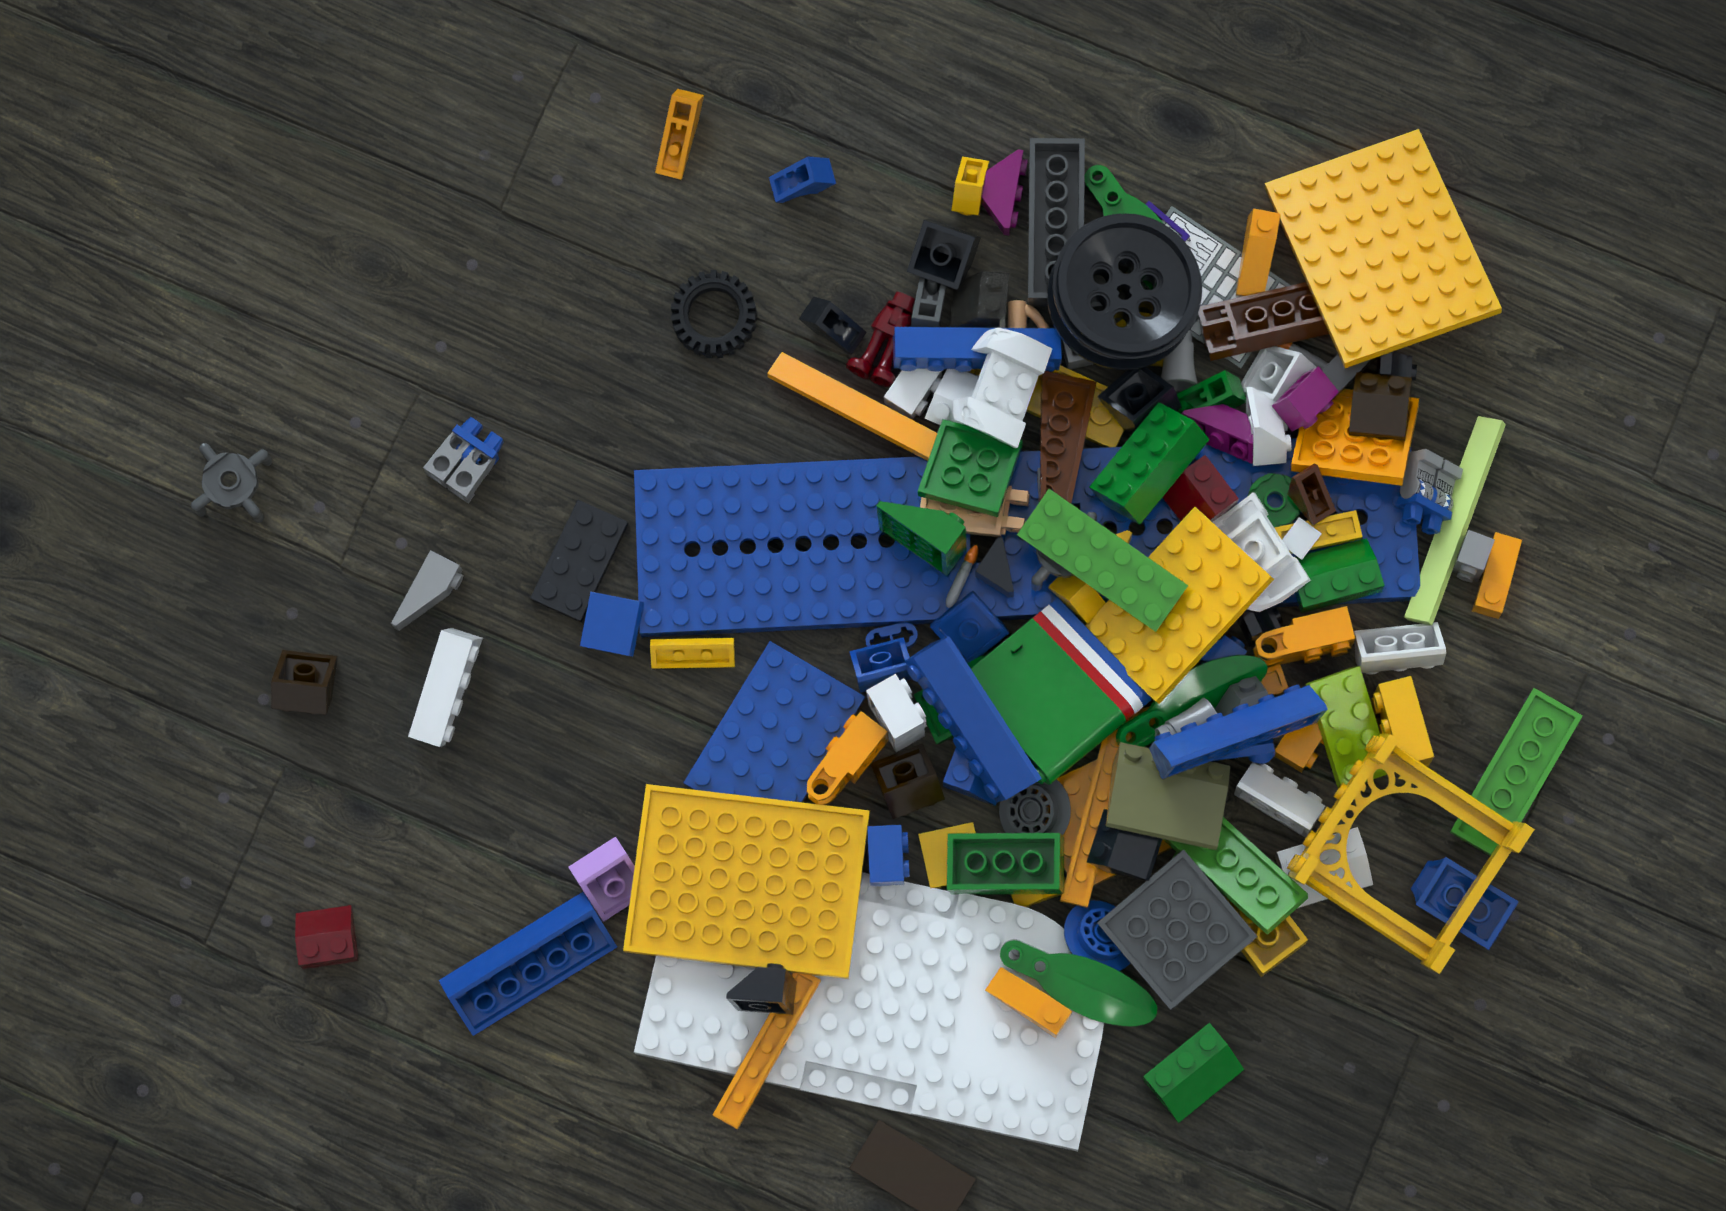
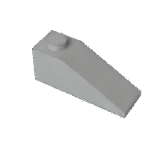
[391,550,464,631]

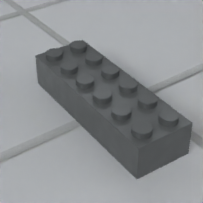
[1028,138,1085,306]

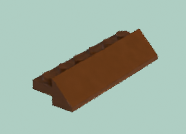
[1197,282,1329,361]

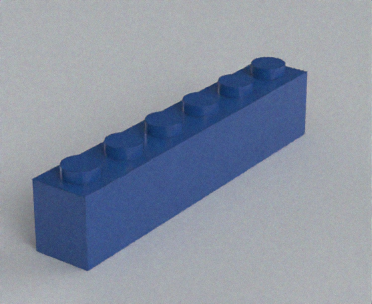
[893,327,1062,372]

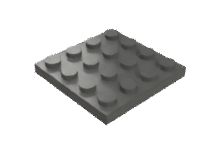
[1097,849,1258,1010]

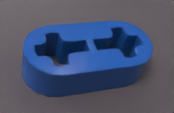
[866,622,918,649]

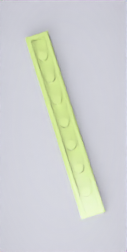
[1404,416,1506,626]

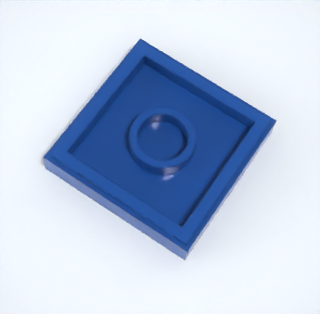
[930,591,1009,663]
[580,592,644,657]

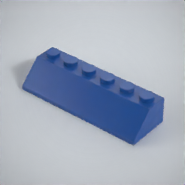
[904,636,1042,803]
[1149,685,1328,779]
[439,892,617,1036]

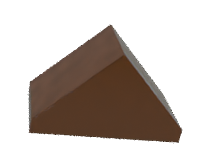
[1287,463,1336,525]

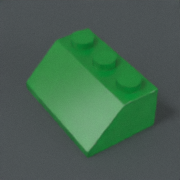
[1295,538,1385,614]
[1143,1022,1244,1123]

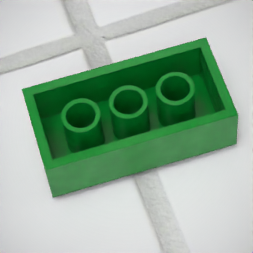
[1089,402,1210,525]
[947,833,1064,895]

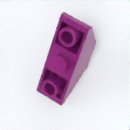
[982,149,1028,236]
[1182,404,1253,464]

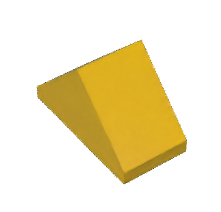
[1048,575,1106,625]

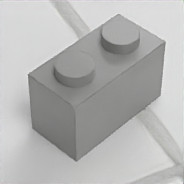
[1452,530,1495,582]

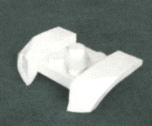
[953,328,1052,448]
[1213,492,1311,612]

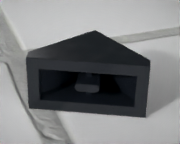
[975,537,1014,598]

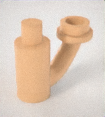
[1008,300,1049,328]

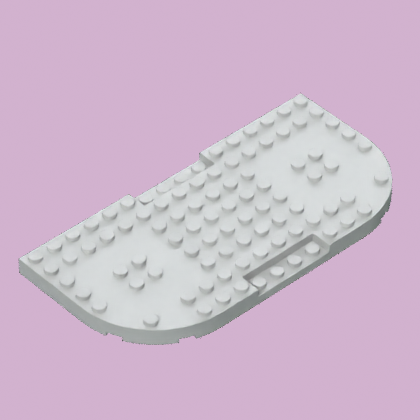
[634,872,1104,1152]

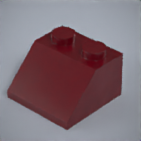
[1162,455,1239,522]
[295,905,359,969]

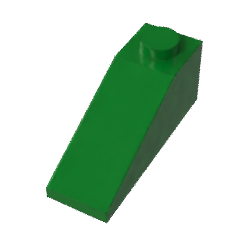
[1177,370,1246,414]

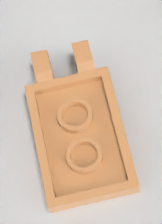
[920,486,1030,537]

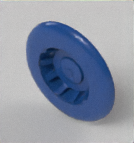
[1064,900,1130,971]

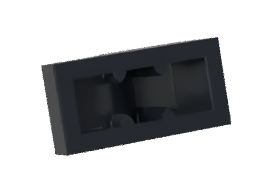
[799,297,867,354]
[1376,351,1417,381]
[1237,607,1283,647]

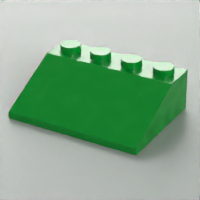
[876,501,967,576]

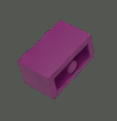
[1272,366,1339,431]

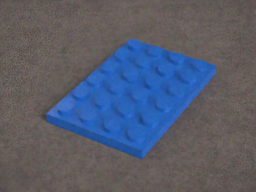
[684,641,866,803]

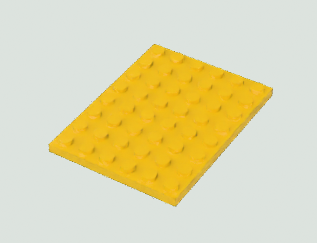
[1265,129,1502,368]
[623,784,870,979]

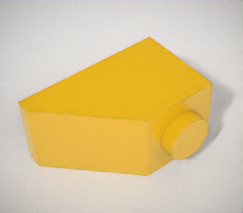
[951,156,989,216]

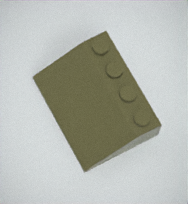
[1106,742,1230,850]

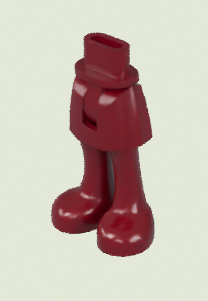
[846,291,915,387]

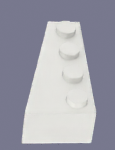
[408,628,483,747]

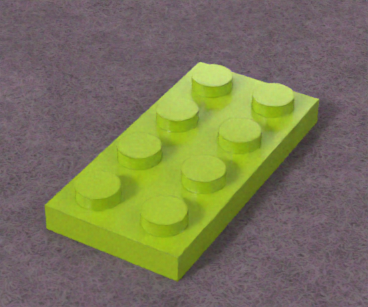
[1306,666,1387,788]

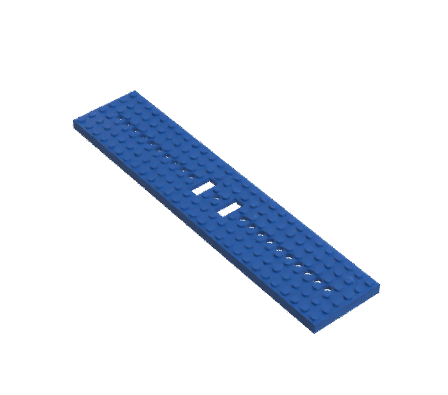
[634,438,1420,638]

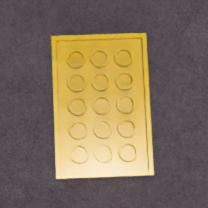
[1085,507,1274,704]

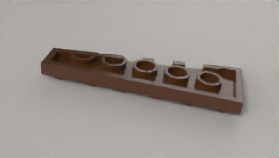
[1039,371,1097,503]

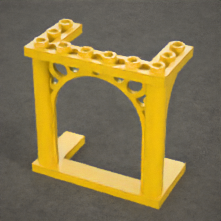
[1287,734,1535,974]

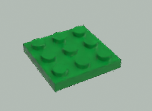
[918,419,1023,517]

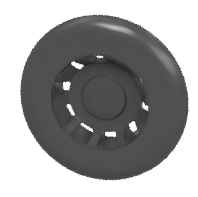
[999,779,1071,836]

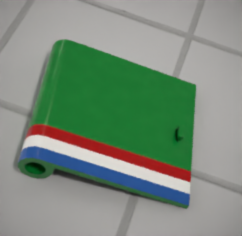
[971,598,1151,785]

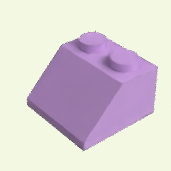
[569,837,635,922]

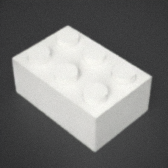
[866,674,927,752]

